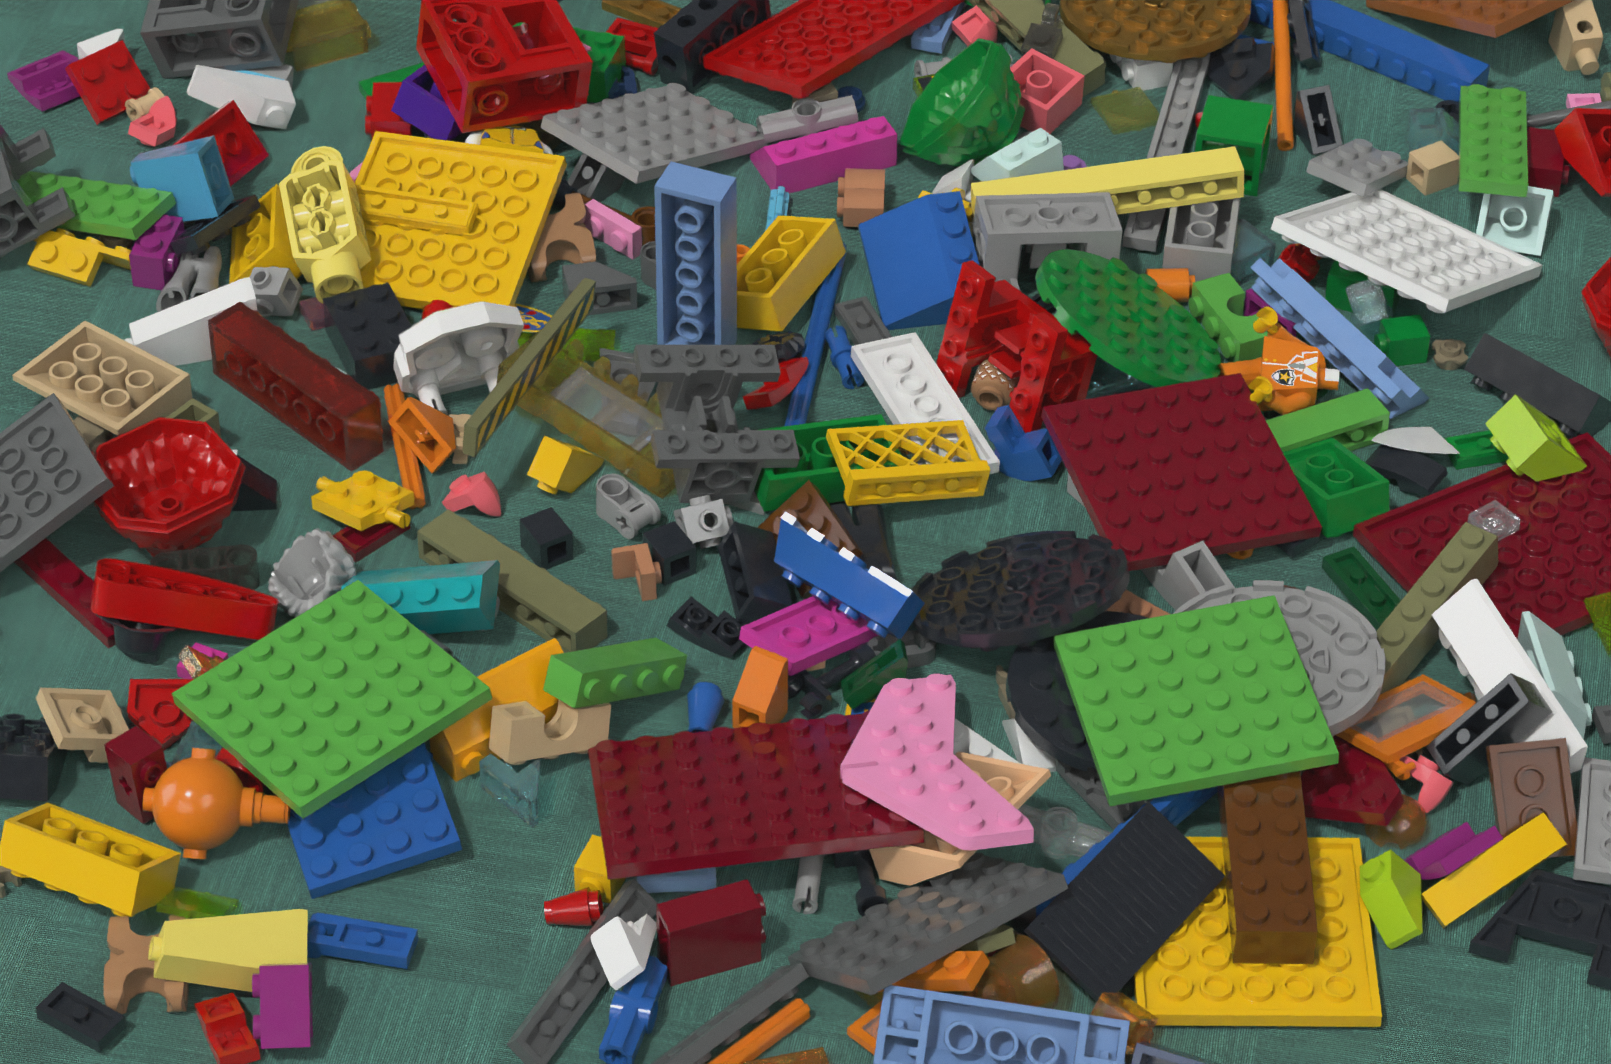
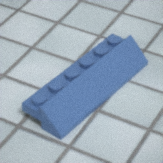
[1250,258,1429,419]
[873,985,1130,1064]

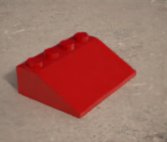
[1554,108,1611,197]

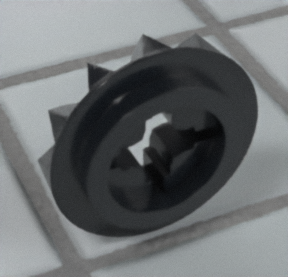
[751,331,805,362]

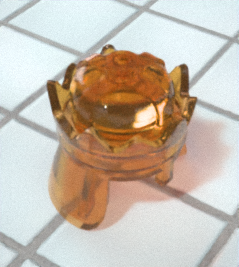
[961,934,1059,1009]

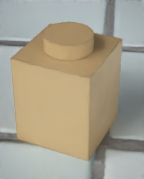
[1406,140,1459,196]

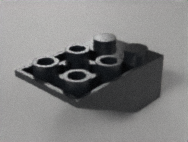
[0,713,68,801]

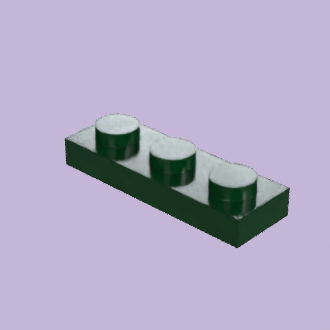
[1322,546,1401,631]

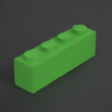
[1266,388,1390,452]
[543,637,688,709]

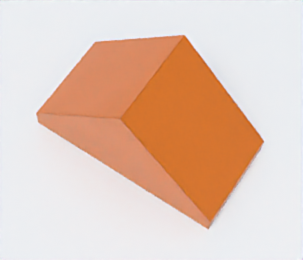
[387,397,456,473]

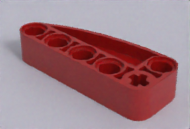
[91,558,279,640]

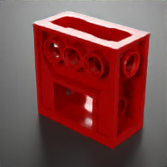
[416,0,593,133]

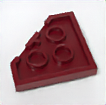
[1301,735,1404,826]

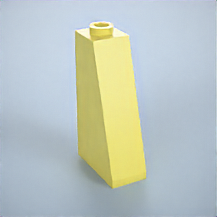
[148,909,308,992]

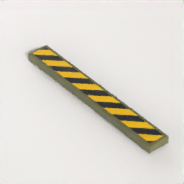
[462,278,596,457]

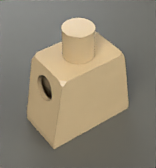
[1549,0,1603,75]

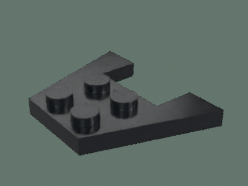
[1468,869,1611,990]

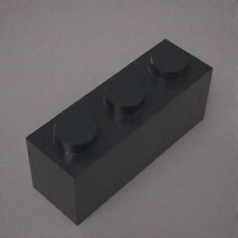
[718,521,793,624]
[1426,673,1552,785]

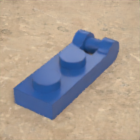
[307,913,418,969]

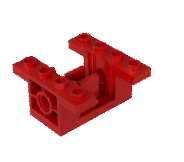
[936,260,1097,433]

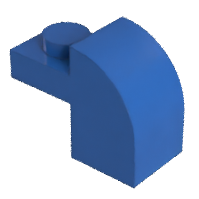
[985,405,1062,481]

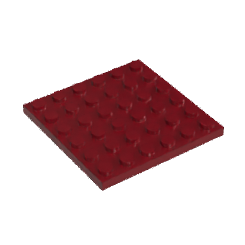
[1041,373,1322,571]

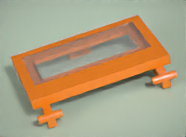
[1336,674,1476,780]

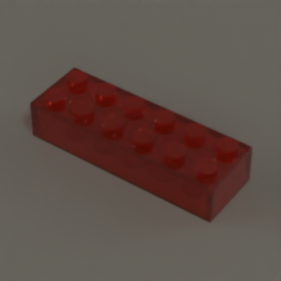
[208,302,384,472]

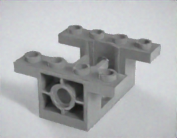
[968,192,1123,290]

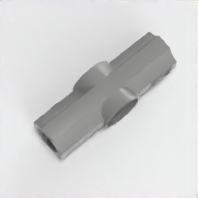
[756,95,858,144]

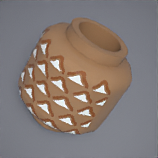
[971,359,1020,410]

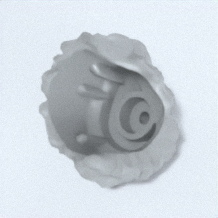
[268,528,356,618]

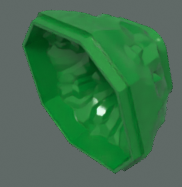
[898,38,1025,168]

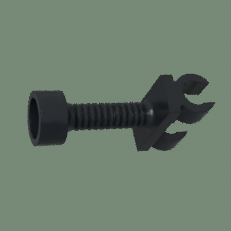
[788,643,876,720]
[832,849,889,917]

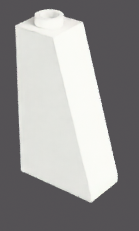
[124,277,261,366]

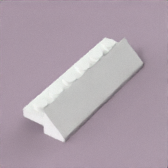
[1432,578,1588,773]

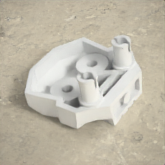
[393,301,524,415]

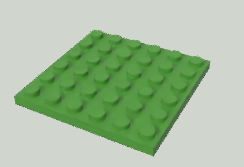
[172,580,492,819]
[1054,595,1339,806]

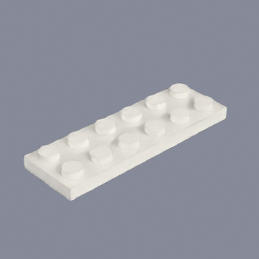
[851,332,1000,474]

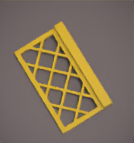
[826,420,991,506]

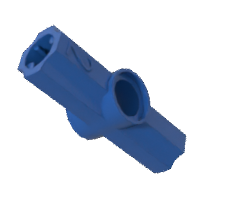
[599,956,668,1064]

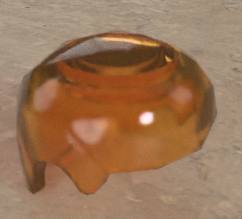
[1364,794,1428,850]

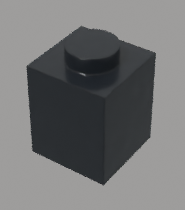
[520,507,574,570]
[643,521,696,586]

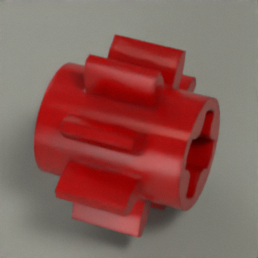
[1278,244,1320,283]

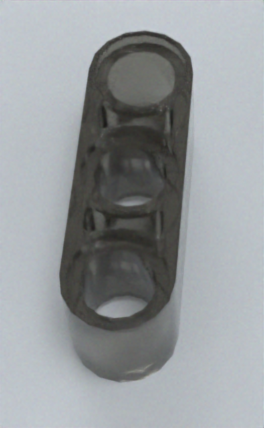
[150,544,260,590]

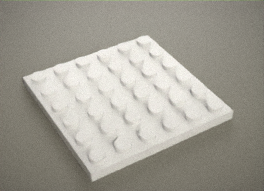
[1271,189,1543,313]

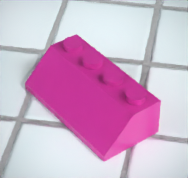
[750,116,897,194]

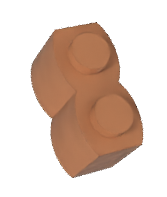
[837,168,885,227]

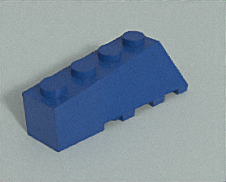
[774,512,925,640]

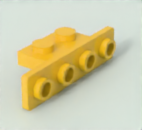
[27,228,131,287]

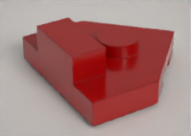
[127,679,197,751]

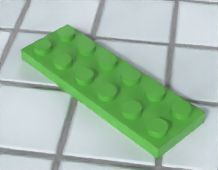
[1459,84,1528,197]
[16,171,176,240]

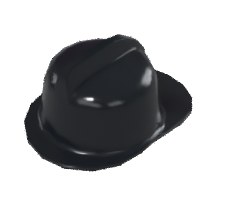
[94,613,177,663]

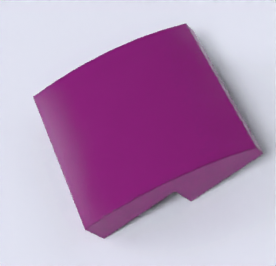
[7,50,80,112]
[1403,822,1503,880]

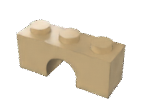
[489,700,611,765]

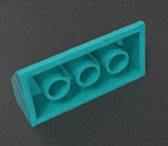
[341,560,500,634]

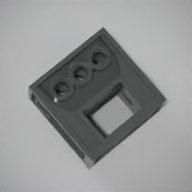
[140,0,299,79]

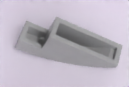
[1141,541,1235,610]

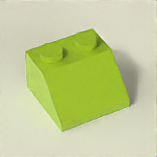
[1485,394,1587,482]

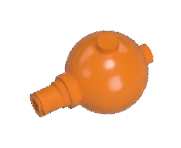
[143,748,291,859]

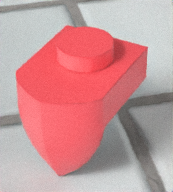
[951,5,998,46]
[128,96,177,147]
[442,472,501,517]
[1400,755,1454,817]

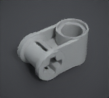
[596,473,661,539]

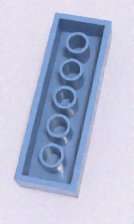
[654,161,737,345]

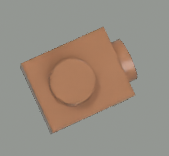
[611,543,662,601]

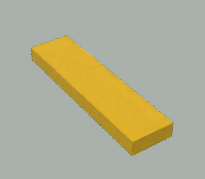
[355,184,479,235]

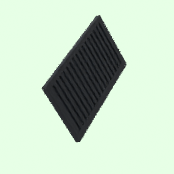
[1024,801,1225,1008]

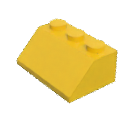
[229,184,302,284]

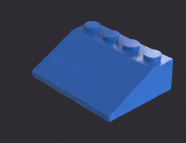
[858,191,979,330]

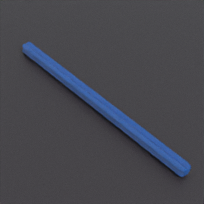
[784,243,846,426]

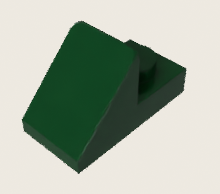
[841,639,908,709]

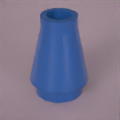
[687,682,724,733]

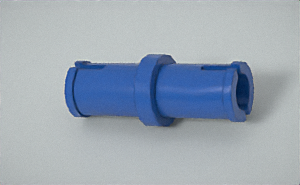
[825,326,864,389]

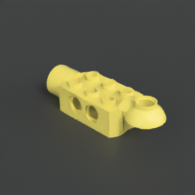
[279,146,371,304]

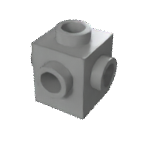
[250,266,303,317]
[673,495,733,549]

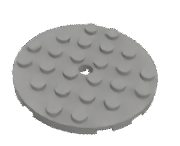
[1173,580,1385,737]

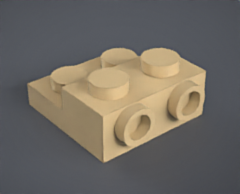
[36,687,129,763]

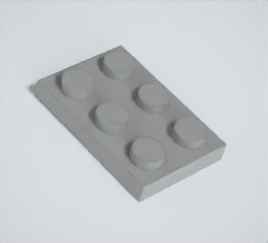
[1306,139,1408,197]

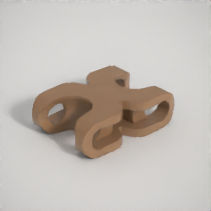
[527,193,596,282]
[103,914,189,1014]

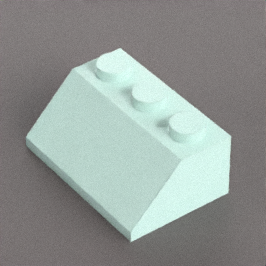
[1517,611,1592,740]

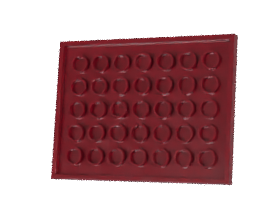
[1353,432,1611,639]
[588,710,924,880]

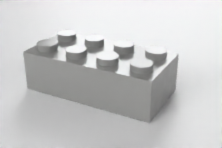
[1163,198,1241,282]

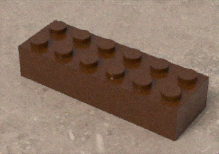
[1217,771,1318,964]

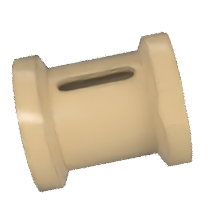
[125,87,165,121]

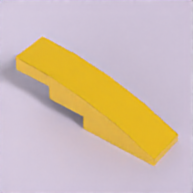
[1421,812,1567,929]

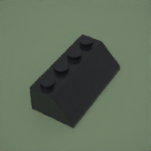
[1464,333,1611,438]

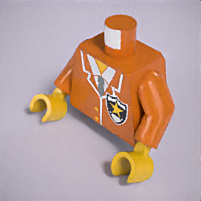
[1248,307,1340,415]

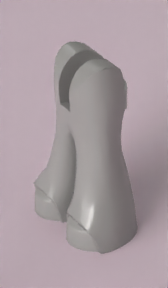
[156,246,222,312]

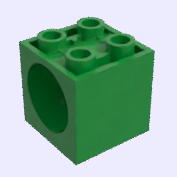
[1195,95,1273,197]

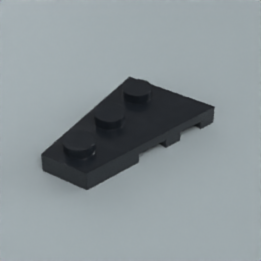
[170,195,261,255]

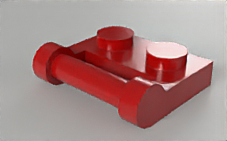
[606,17,659,75]

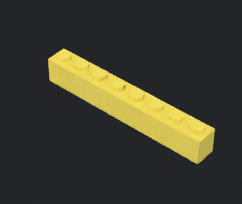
[971,146,1244,216]

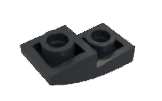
[1365,444,1448,495]
[666,596,745,658]

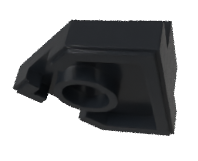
[1208,37,1275,101]

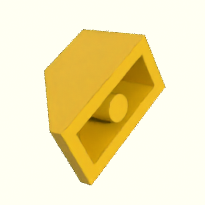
[527,435,604,495]

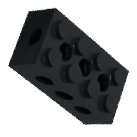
[654,0,771,94]

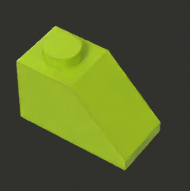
[1360,849,1423,950]

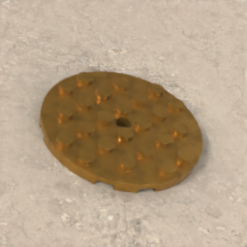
[1060,0,1251,63]

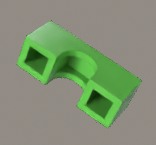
[1188,273,1268,362]

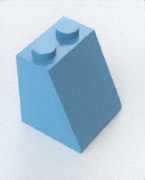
[130,135,234,222]

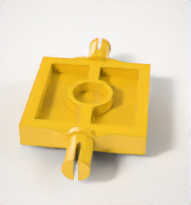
[311,470,415,531]

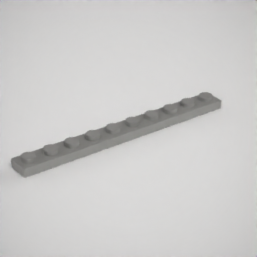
[1122,52,1211,252]

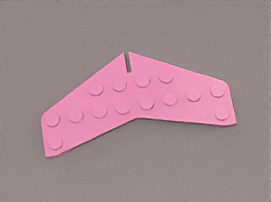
[840,674,1034,850]

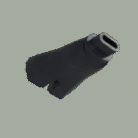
[830,503,897,581]

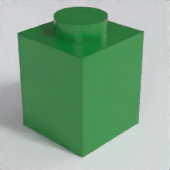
[1374,314,1430,366]

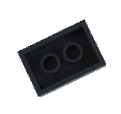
[323,282,411,393]

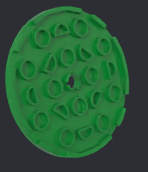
[1035,249,1221,387]

